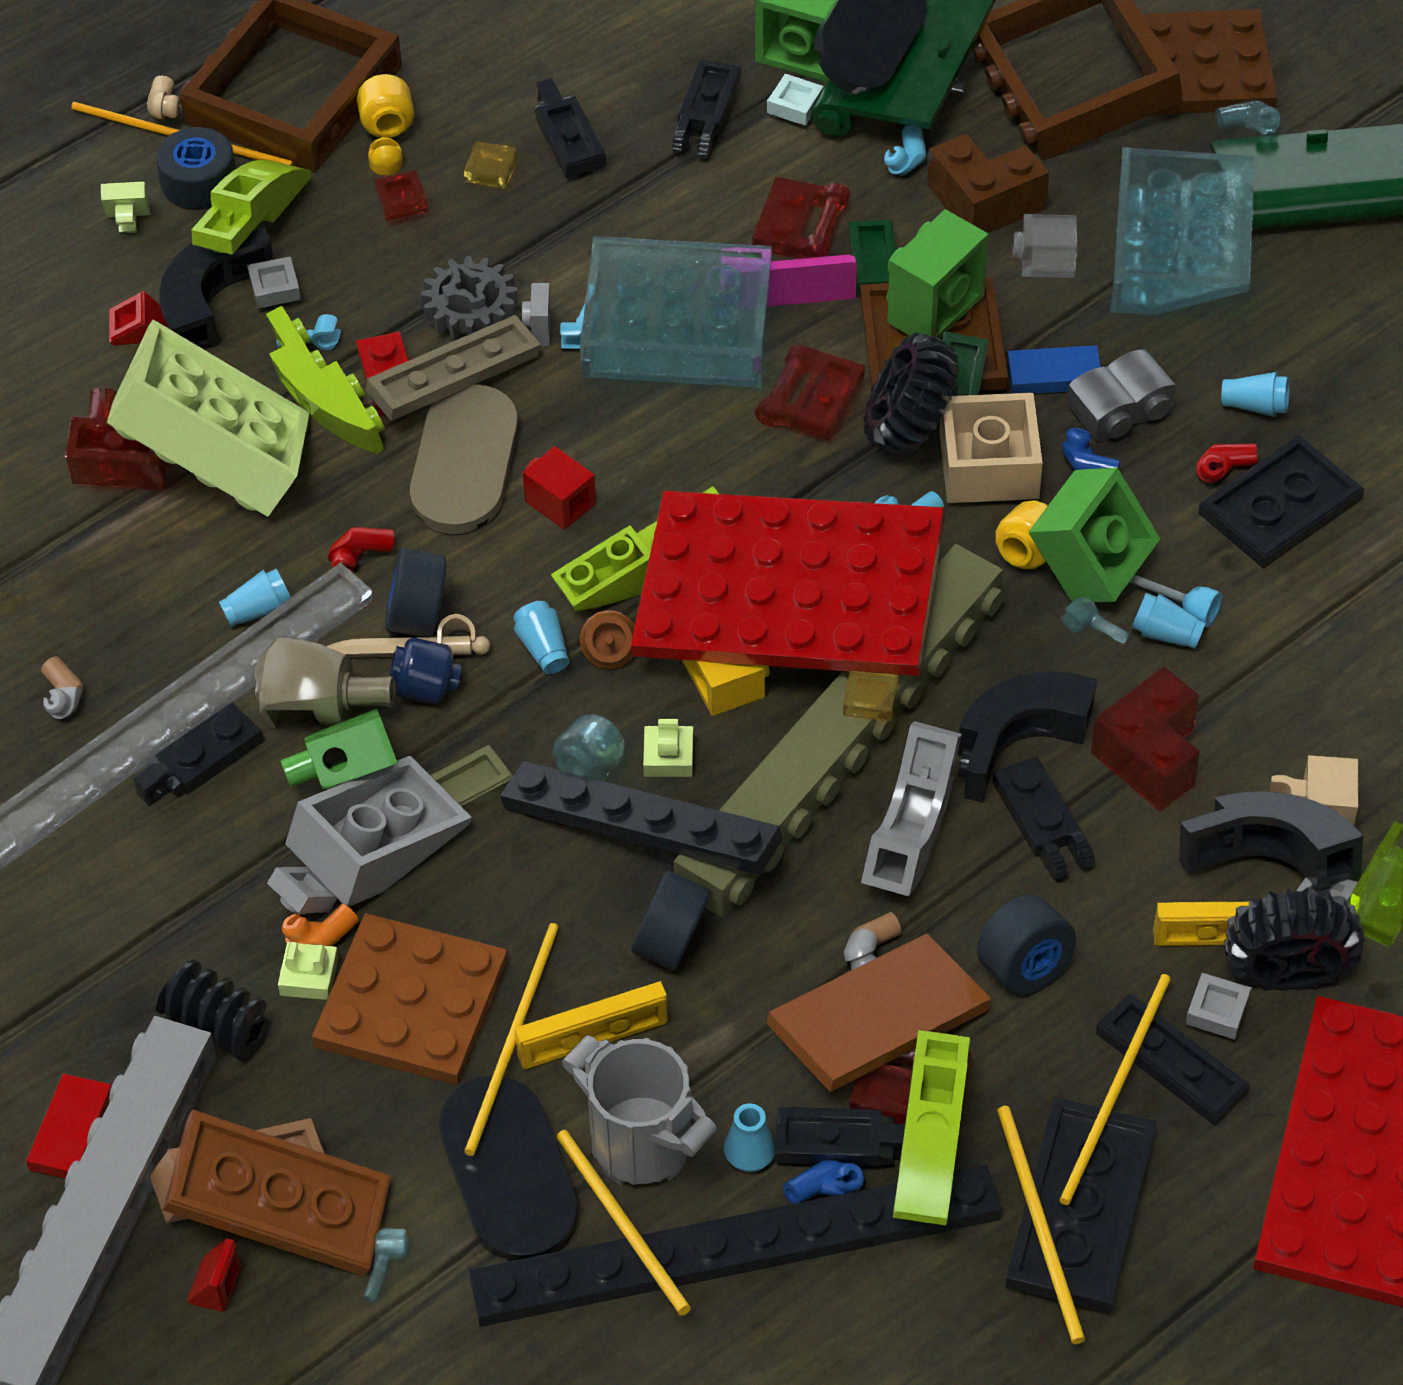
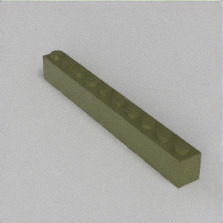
[674,544,1004,918]

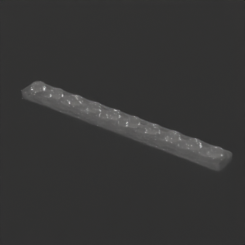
[0,562,373,870]

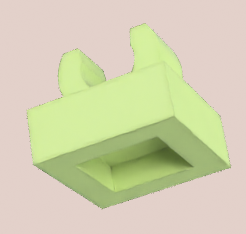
[101,182,151,234]
[643,719,693,777]
[278,942,339,1000]

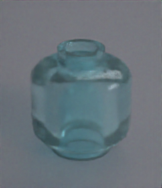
[553,714,625,781]

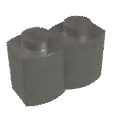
[1067,349,1175,441]

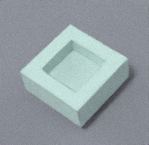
[767,74,824,126]

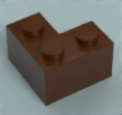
[927,134,1049,233]

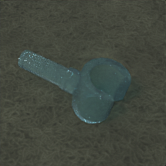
[1062,597,1130,644]
[363,1228,408,1302]

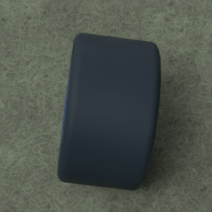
[156,127,236,209]
[385,548,447,637]
[631,871,711,971]
[977,895,1076,995]

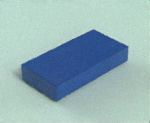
[1007,345,1101,394]

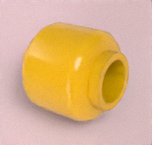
[357,74,415,138]
[995,500,1048,570]

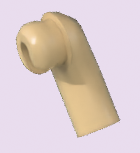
[147,76,181,119]

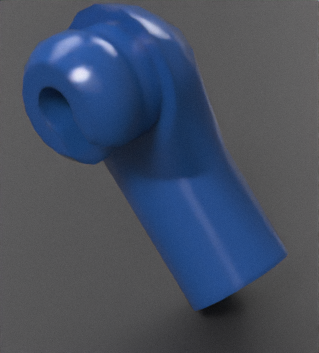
[1062,428,1120,471]
[783,1160,864,1204]

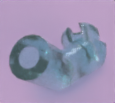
[1216,100,1281,134]

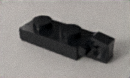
[534,78,606,178]
[133,702,263,806]
[775,1107,905,1166]

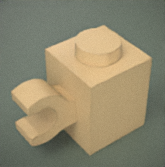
[1269,755,1358,825]

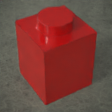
[522,446,596,530]

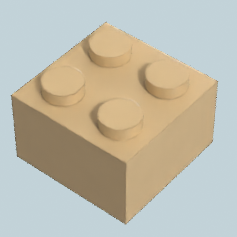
[939,393,1043,503]

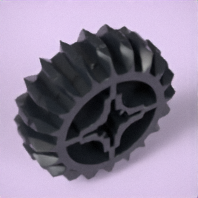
[863,332,959,456]
[1224,887,1365,991]

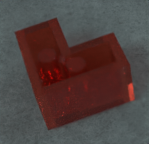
[1091,666,1200,812]

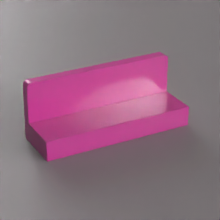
[719,254,857,311]

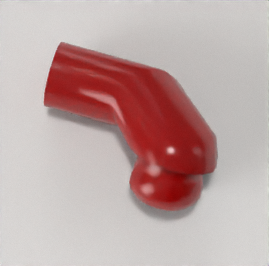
[1196,443,1257,483]
[328,527,394,574]

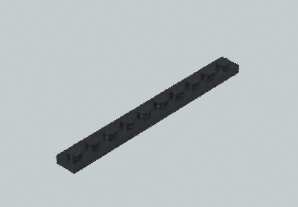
[469,1165,1001,1327]

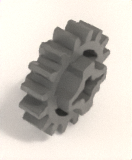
[421,256,518,340]

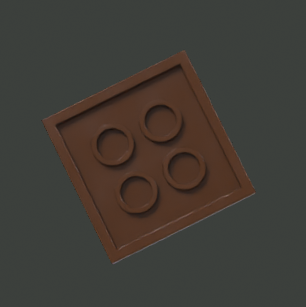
[1140,9,1277,115]
[860,277,1008,393]

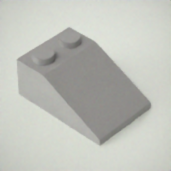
[285,756,472,907]

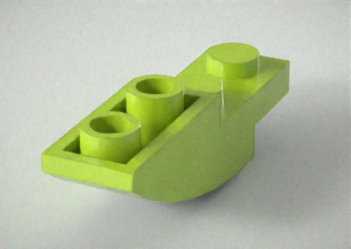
[191,159,312,255]
[266,306,385,454]
[551,486,719,611]
[893,1030,970,1225]

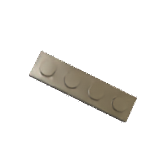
[366,315,541,421]

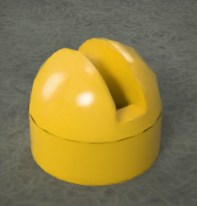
[368,137,403,175]

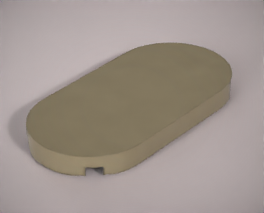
[410,385,518,534]

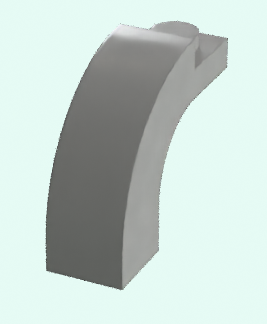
[861,721,962,896]

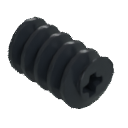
[156,959,270,1061]

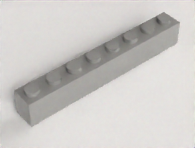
[0,1016,217,1385]

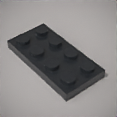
[1005,1097,1157,1313]

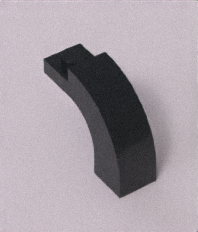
[159,228,274,350]
[957,671,1097,803]
[1179,791,1363,889]

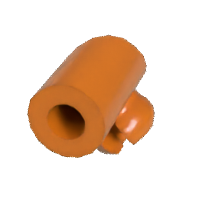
[282,903,359,947]

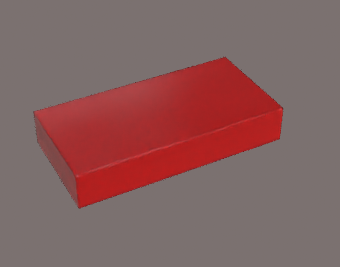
[26,1073,112,1179]

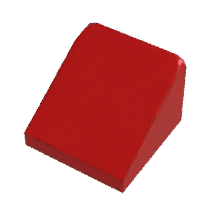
[109,291,164,346]
[187,1238,242,1312]

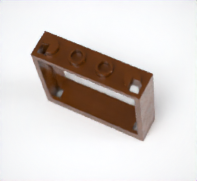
[180,0,402,173]
[972,0,1183,161]

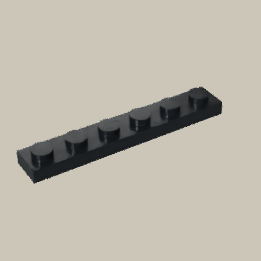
[500,761,783,876]

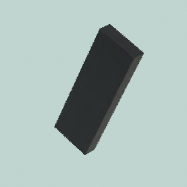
[1096,993,1250,1126]

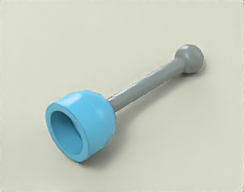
[1129,575,1222,628]

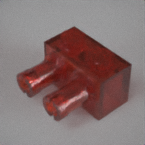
[65,388,168,490]

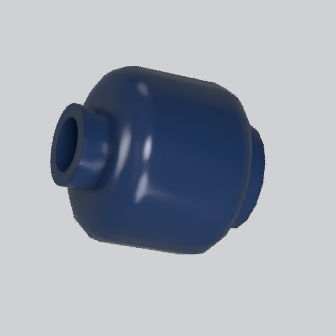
[389,638,461,705]

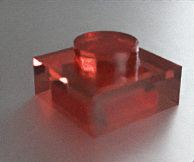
[374,170,428,221]

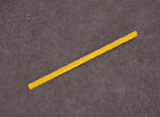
[997,1106,1085,1344]
[557,1130,691,1316]

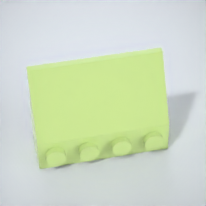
[107,320,309,517]

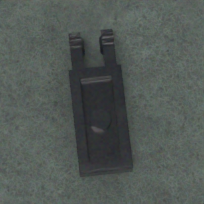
[672,59,741,159]
[992,756,1095,880]

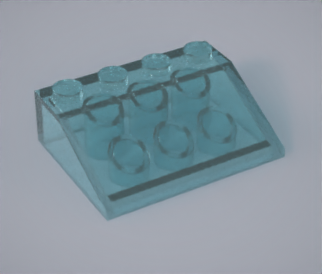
[1110,147,1255,315]
[580,236,772,388]

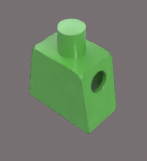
[281,709,398,789]

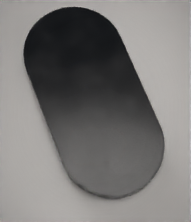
[814,0,927,94]
[439,1076,578,1261]

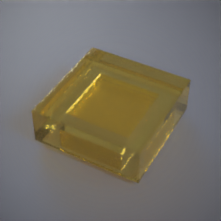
[464,141,518,188]
[843,670,899,722]

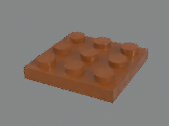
[312,913,508,1086]

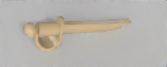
[326,614,490,658]

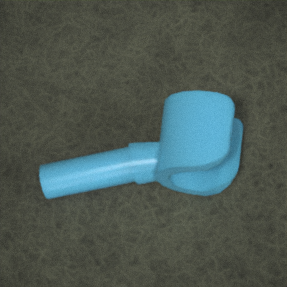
[560,301,595,349]
[276,314,341,351]

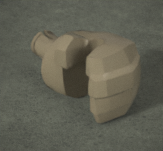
[254,637,397,728]

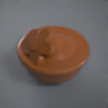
[580,610,635,669]

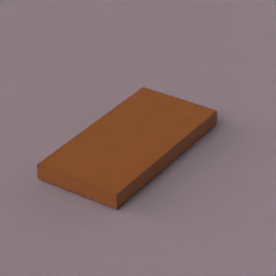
[767,933,992,1092]
[163,1109,391,1276]

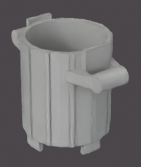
[562,1035,717,1186]

